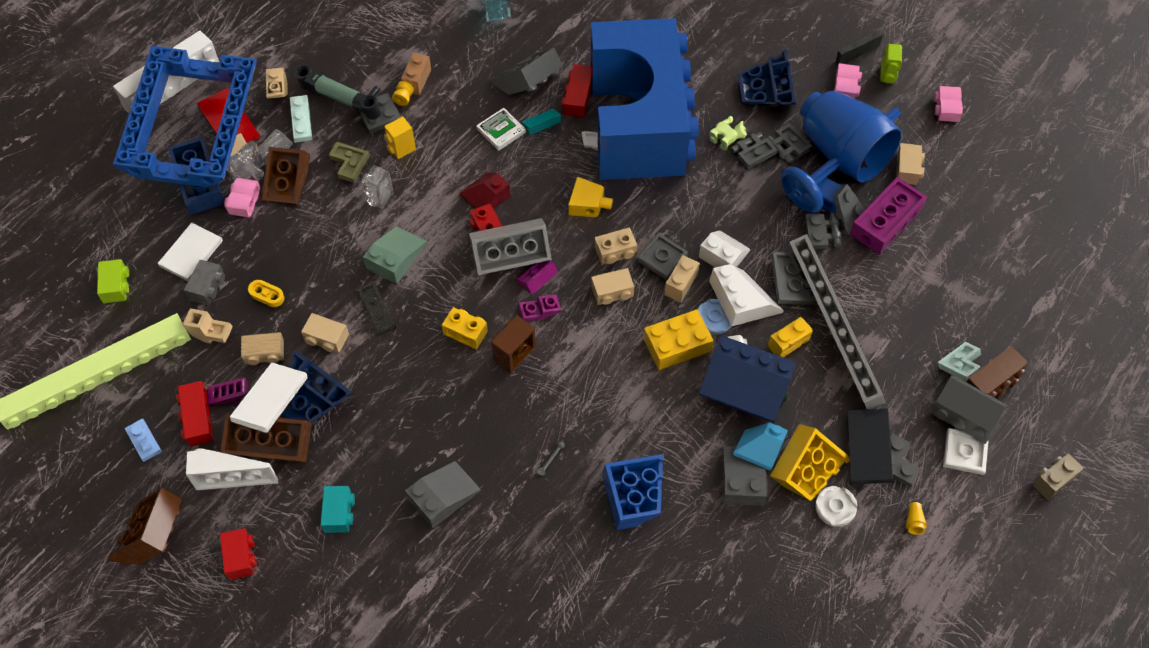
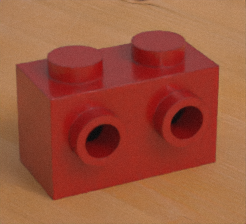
[469,203,502,232]

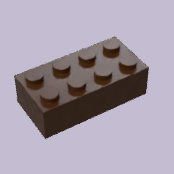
[220,413,312,463]

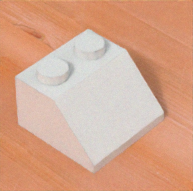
[699,230,750,268]

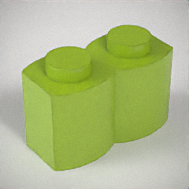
[880,43,902,83]

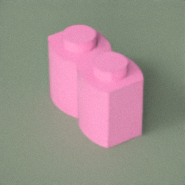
[834,63,862,99]
[934,86,963,122]
[224,178,261,217]

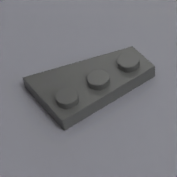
[771,252,816,305]

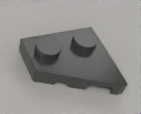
[833,184,866,235]

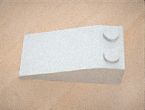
[186,449,278,490]

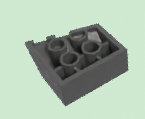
[490,47,563,95]

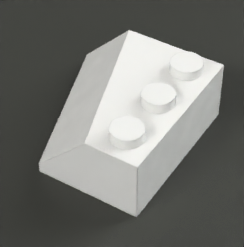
[709,264,784,326]

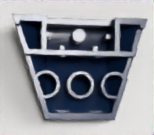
[738,49,797,105]
[281,350,353,423]

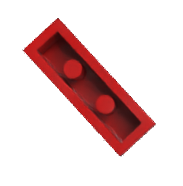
[561,64,593,118]
[176,381,214,447]

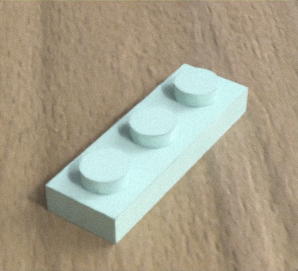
[290,95,312,143]

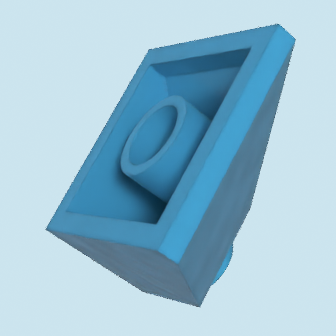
[733,423,788,471]

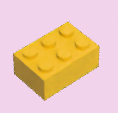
[643,309,714,370]

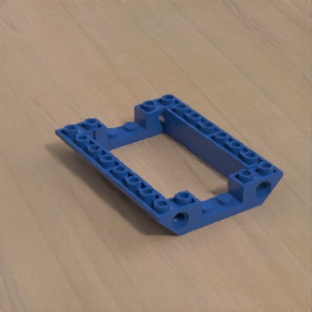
[113,46,257,188]

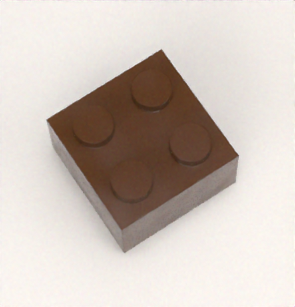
[491,316,536,373]

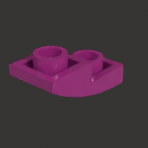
[518,294,561,322]

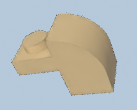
[182,308,233,344]

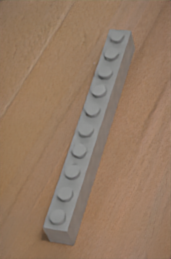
[790,234,886,409]

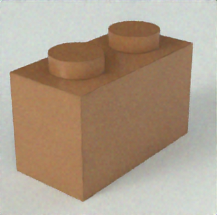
[401,52,431,95]

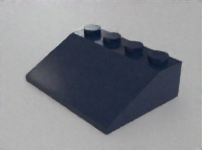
[699,335,797,423]

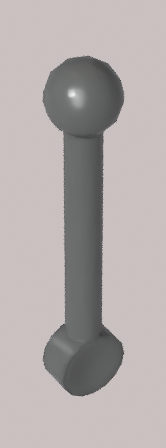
[537,441,565,476]

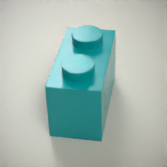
[321,486,355,533]

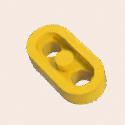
[248,280,284,307]

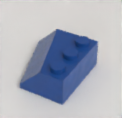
[602,454,664,530]

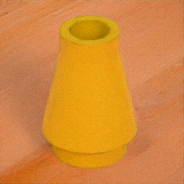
[906,502,927,535]

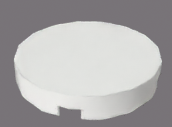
[815,486,857,527]

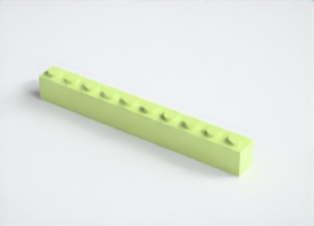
[0,313,191,430]

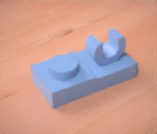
[125,418,162,462]

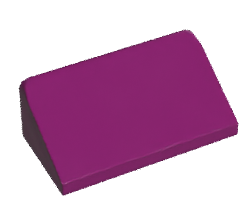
[516,260,558,294]

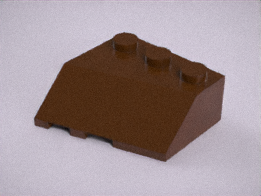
[108,487,182,565]

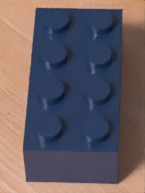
[168,137,225,215]

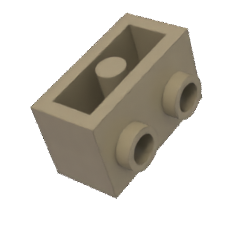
[1033,453,1084,500]

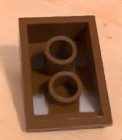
[262,147,310,204]

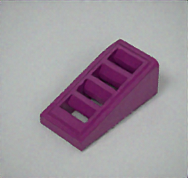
[208,378,249,405]

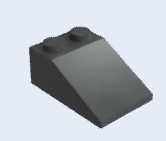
[723,446,767,506]
[405,461,481,529]

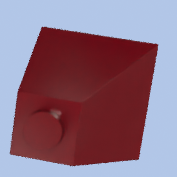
[460,173,510,209]

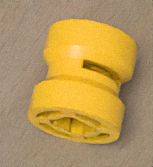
[392,81,414,106]

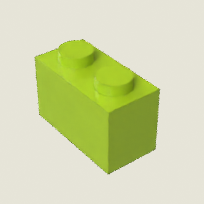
[97,259,129,304]

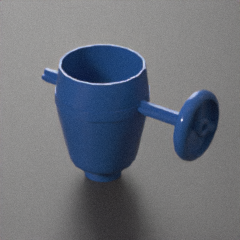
[780,90,902,213]

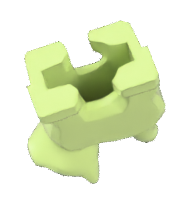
[709,116,747,151]

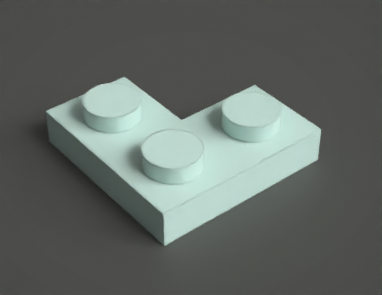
[938,342,981,382]

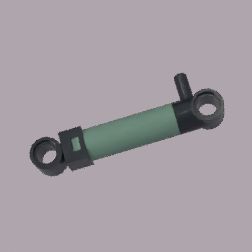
[294,65,382,120]

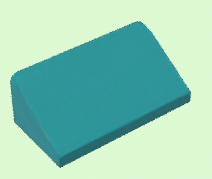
[522,109,561,135]

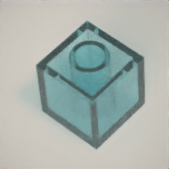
[480,0,511,22]

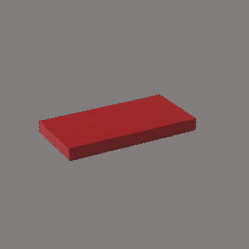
[197,88,260,144]

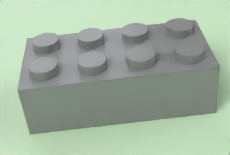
[469,218,552,275]

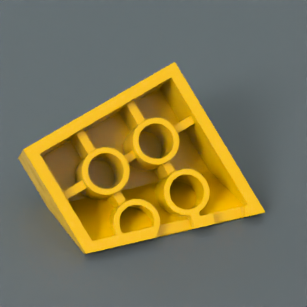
[770,424,850,501]

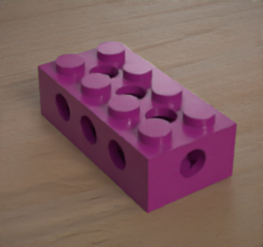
[850,177,927,255]

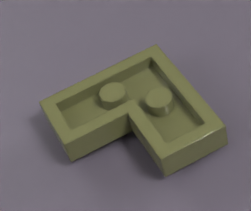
[329,142,370,183]

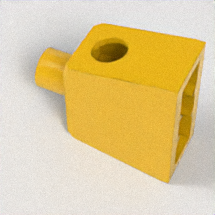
[569,177,613,217]

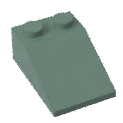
[363,226,427,284]

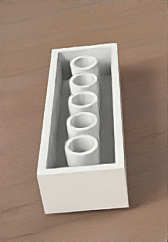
[113,31,219,113]

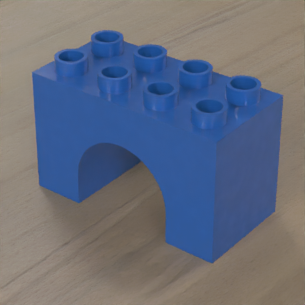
[590,18,699,180]

